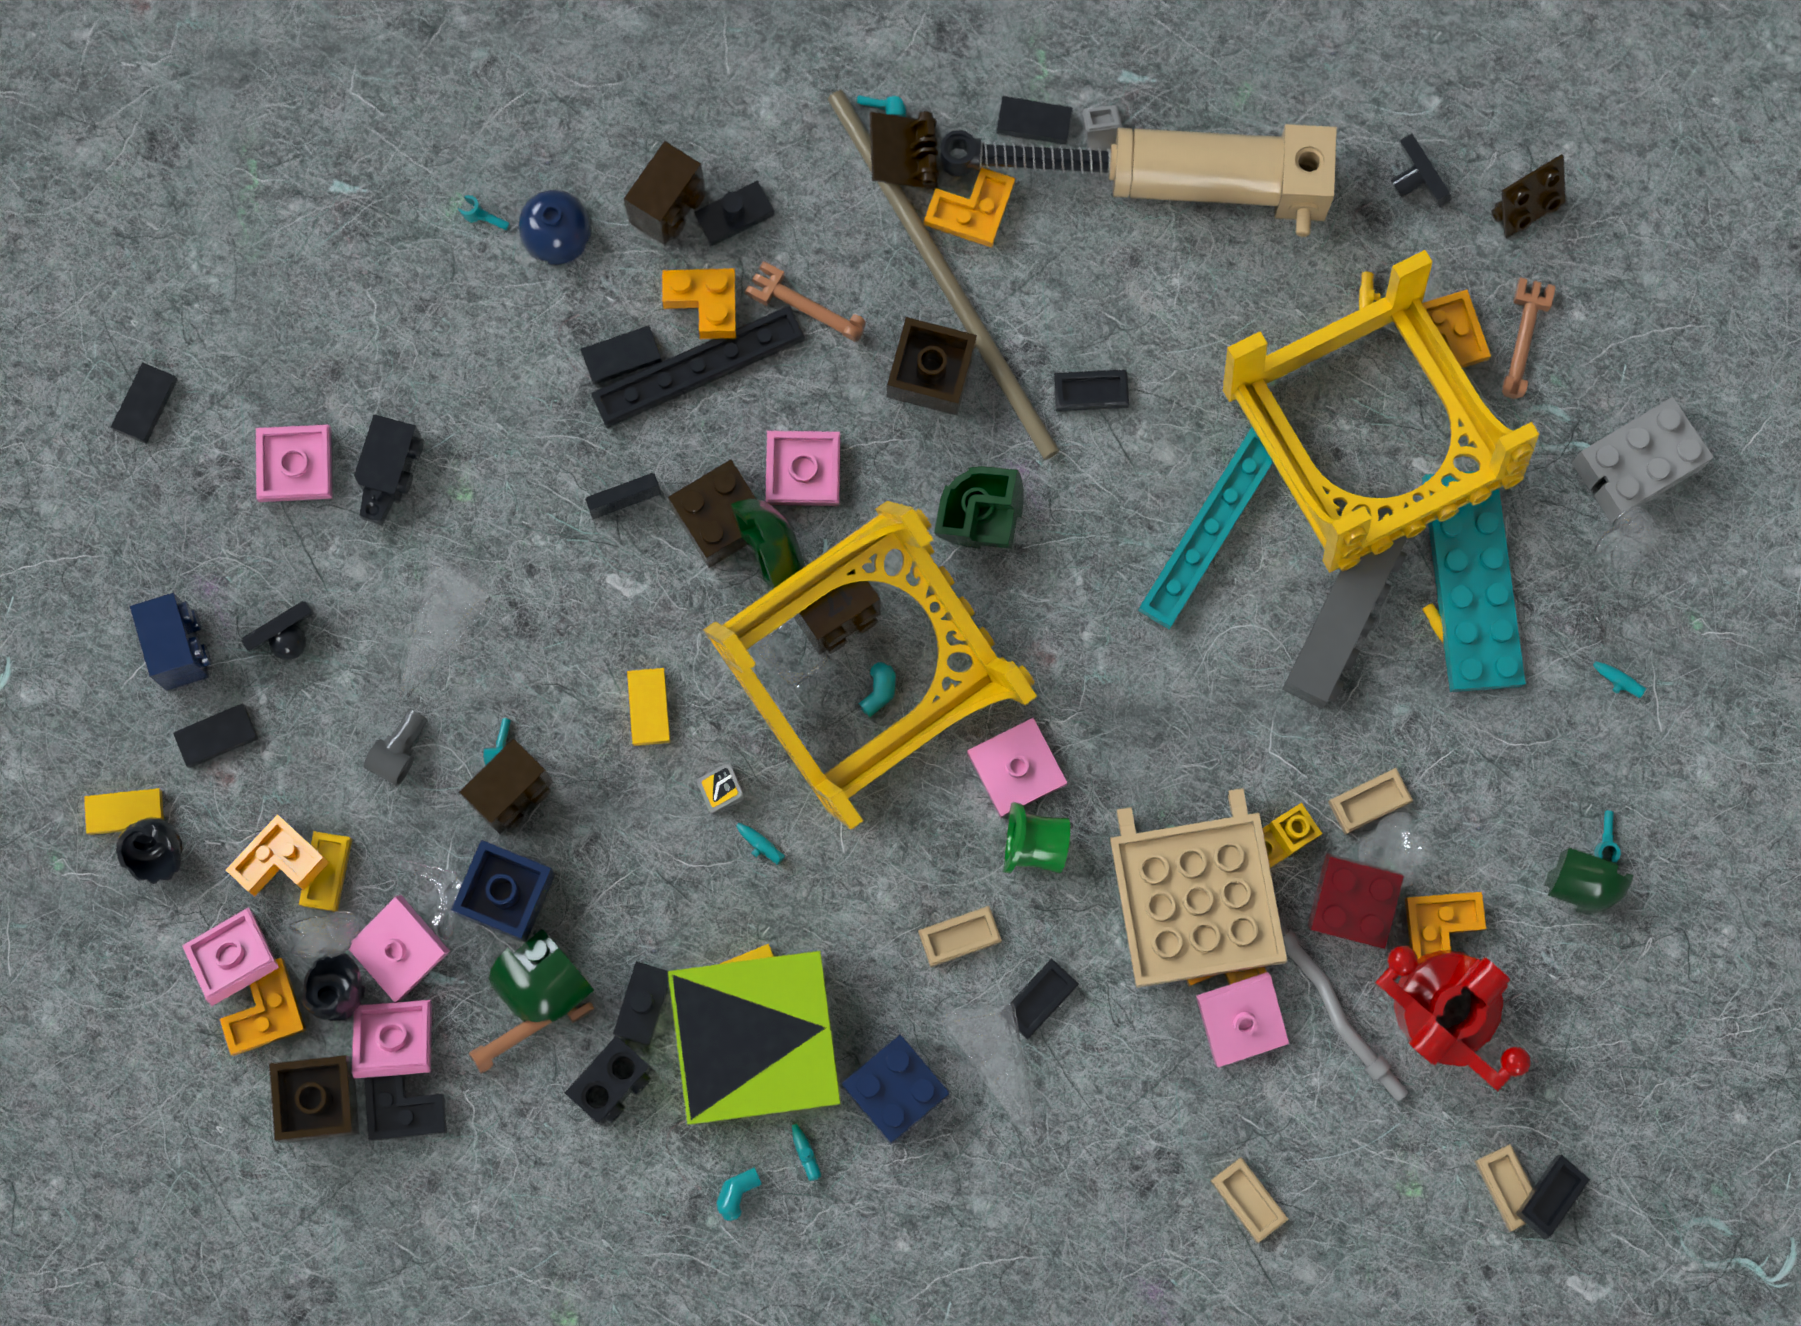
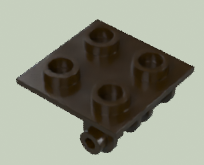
[869,111,939,190]
[1491,154,1566,238]

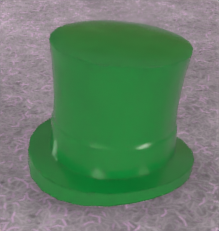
[1003,802,1070,874]

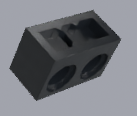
[564,1036,653,1126]

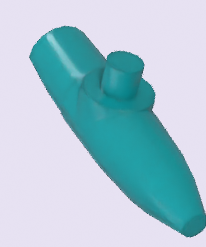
[1593,661,1647,698]
[736,823,785,865]
[792,1124,822,1181]

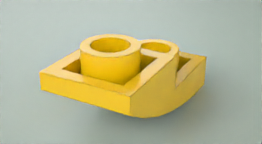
[1262,803,1322,868]

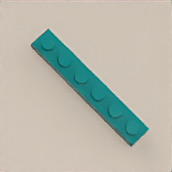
[1138,427,1273,630]

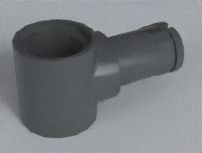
[364,709,427,786]

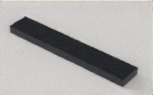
[591,305,805,429]

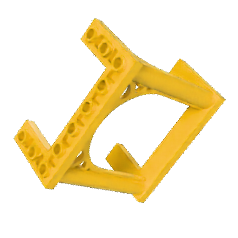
[1223,250,1540,573]
[703,501,1037,830]

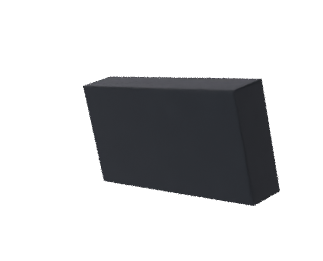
[996,96,1073,145]
[581,325,662,385]
[111,362,178,444]
[1054,369,1129,411]
[585,473,661,519]
[173,703,258,768]
[1000,958,1079,1040]
[1516,1154,1590,1239]

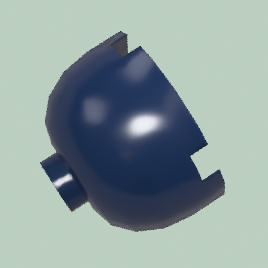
[518,189,592,265]

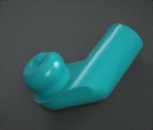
[858,662,896,718]
[716,1167,762,1221]

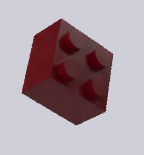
[1307,853,1404,949]

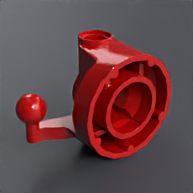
[1375,946,1531,1092]

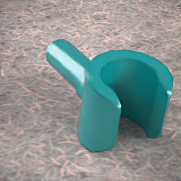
[857,95,906,117]
[458,195,510,231]
[483,718,511,765]
[1594,810,1621,862]

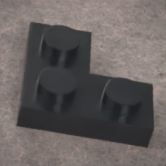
[364,1075,447,1141]

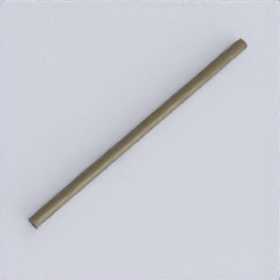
[828,90,1060,460]

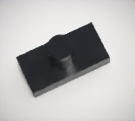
[1391,133,1451,208]
[694,180,775,247]
[613,961,670,1046]

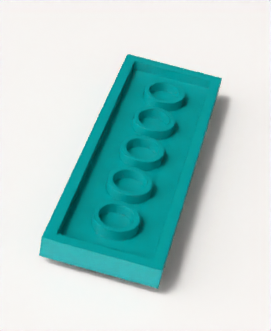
[1422,471,1526,692]

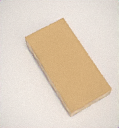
[1328,768,1413,835]
[918,906,1002,967]
[1474,1144,1533,1231]
[1210,1157,1288,1243]

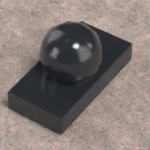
[241,601,314,660]

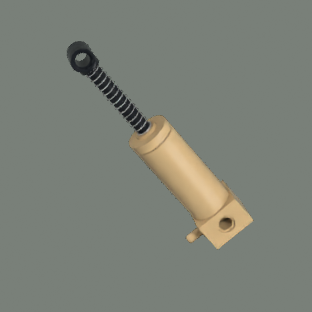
[940,124,1337,237]

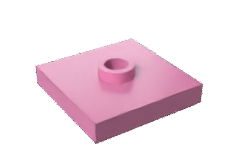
[256,425,333,502]
[766,431,840,506]
[967,717,1068,818]
[346,895,450,1003]
[182,907,279,1006]
[1196,972,1289,1068]
[352,1000,432,1078]

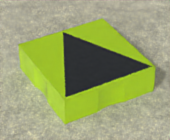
[668,951,840,1125]

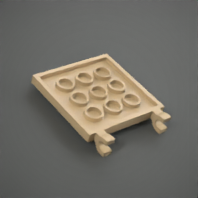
[1110,788,1287,988]

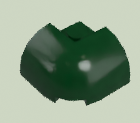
[934,466,1024,549]
[731,498,805,589]
[1544,848,1634,914]
[489,929,594,1023]

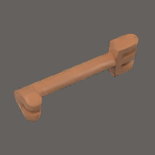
[745,261,866,342]
[1502,277,1556,399]
[468,1002,595,1073]

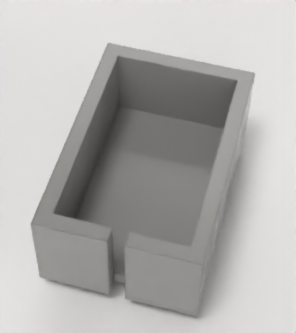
[1572,397,1714,523]

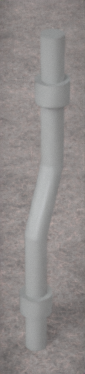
[1280,923,1408,1102]

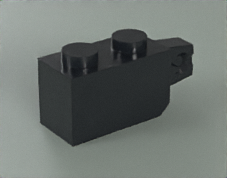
[354,414,424,525]

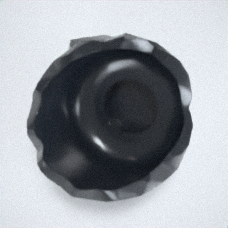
[116,817,183,884]
[301,952,365,1022]

